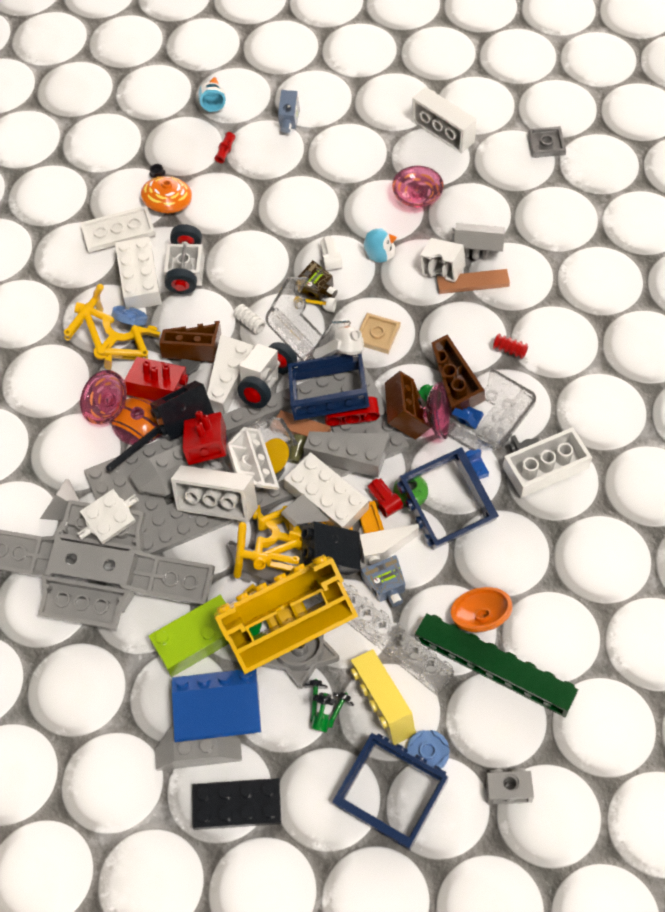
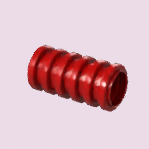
[493,333,528,359]

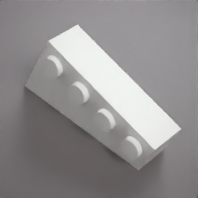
[207,335,254,415]

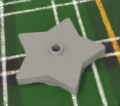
[262,634,340,689]

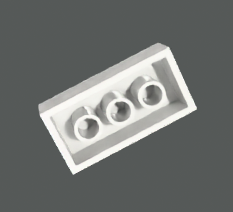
[412,87,477,154]
[115,237,162,309]
[502,427,592,498]
[284,452,369,529]
[171,465,258,522]

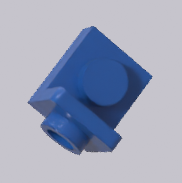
[452,407,484,429]
[466,449,489,480]

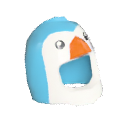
[198,77,226,112]
[363,228,397,262]

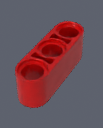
[324,396,380,426]

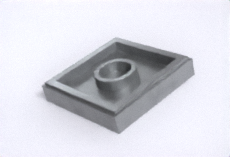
[527,126,566,158]

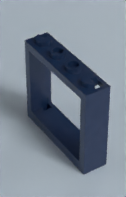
[288,353,370,421]
[397,447,499,550]
[332,733,449,851]

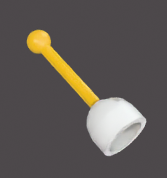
[294,296,337,312]

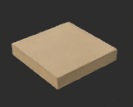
[359,313,401,354]

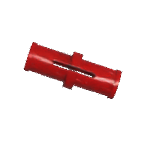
[214,132,236,164]

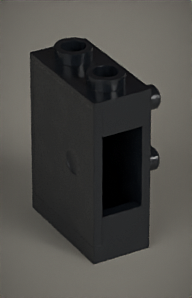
[150,381,214,441]
[301,521,361,575]

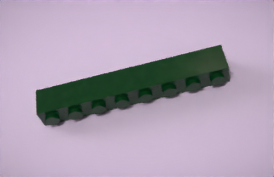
[415,613,579,718]

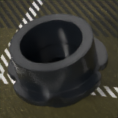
[149,164,166,178]

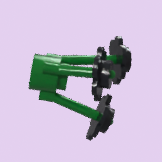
[304,679,354,733]

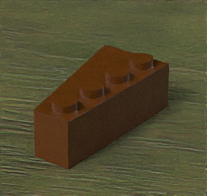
[431,334,486,417]

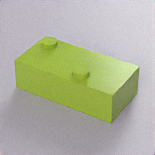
[148,594,229,677]

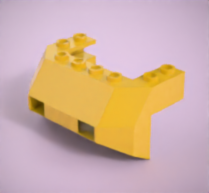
[215,555,358,674]

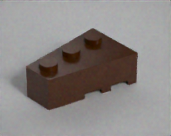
[159,320,222,362]
[385,371,431,440]

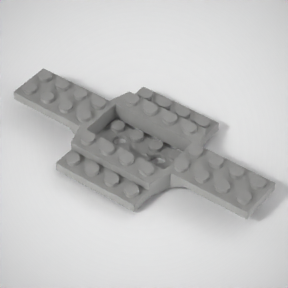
[0,500,215,630]

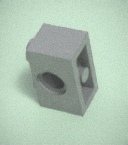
[485,768,534,805]

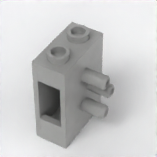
[450,223,505,259]

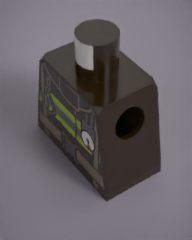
[293,260,338,301]

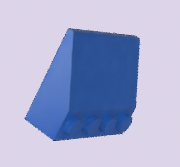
[172,669,261,742]

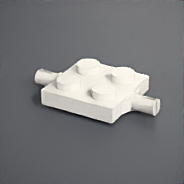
[77,489,139,544]

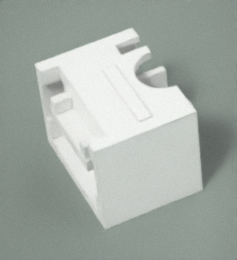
[420,238,466,282]

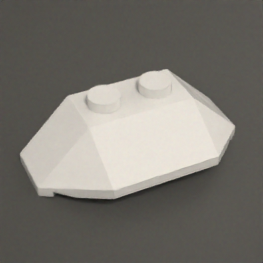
[226,427,280,490]

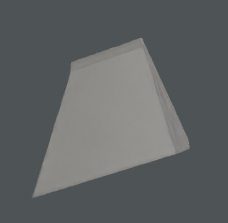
[40,479,80,521]
[281,494,330,527]

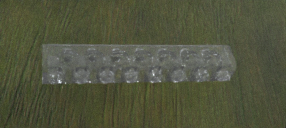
[314,582,454,696]

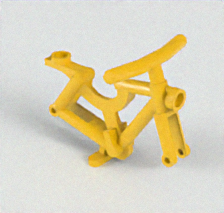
[64,284,160,370]
[233,505,310,579]

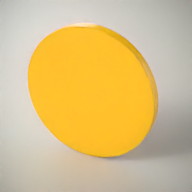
[265,438,289,474]

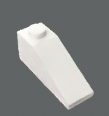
[360,524,419,565]

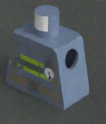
[278,90,300,133]
[361,555,405,607]

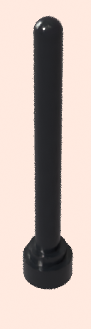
[106,425,159,472]

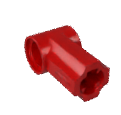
[367,478,404,518]

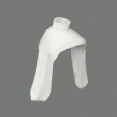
[313,326,364,359]

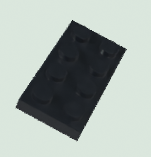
[192,778,281,830]

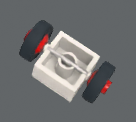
[164,224,205,294]
[237,342,297,408]

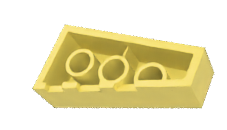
[350,649,416,745]

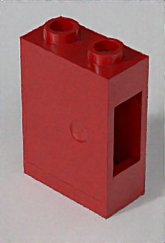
[124,357,189,401]
[183,411,226,465]

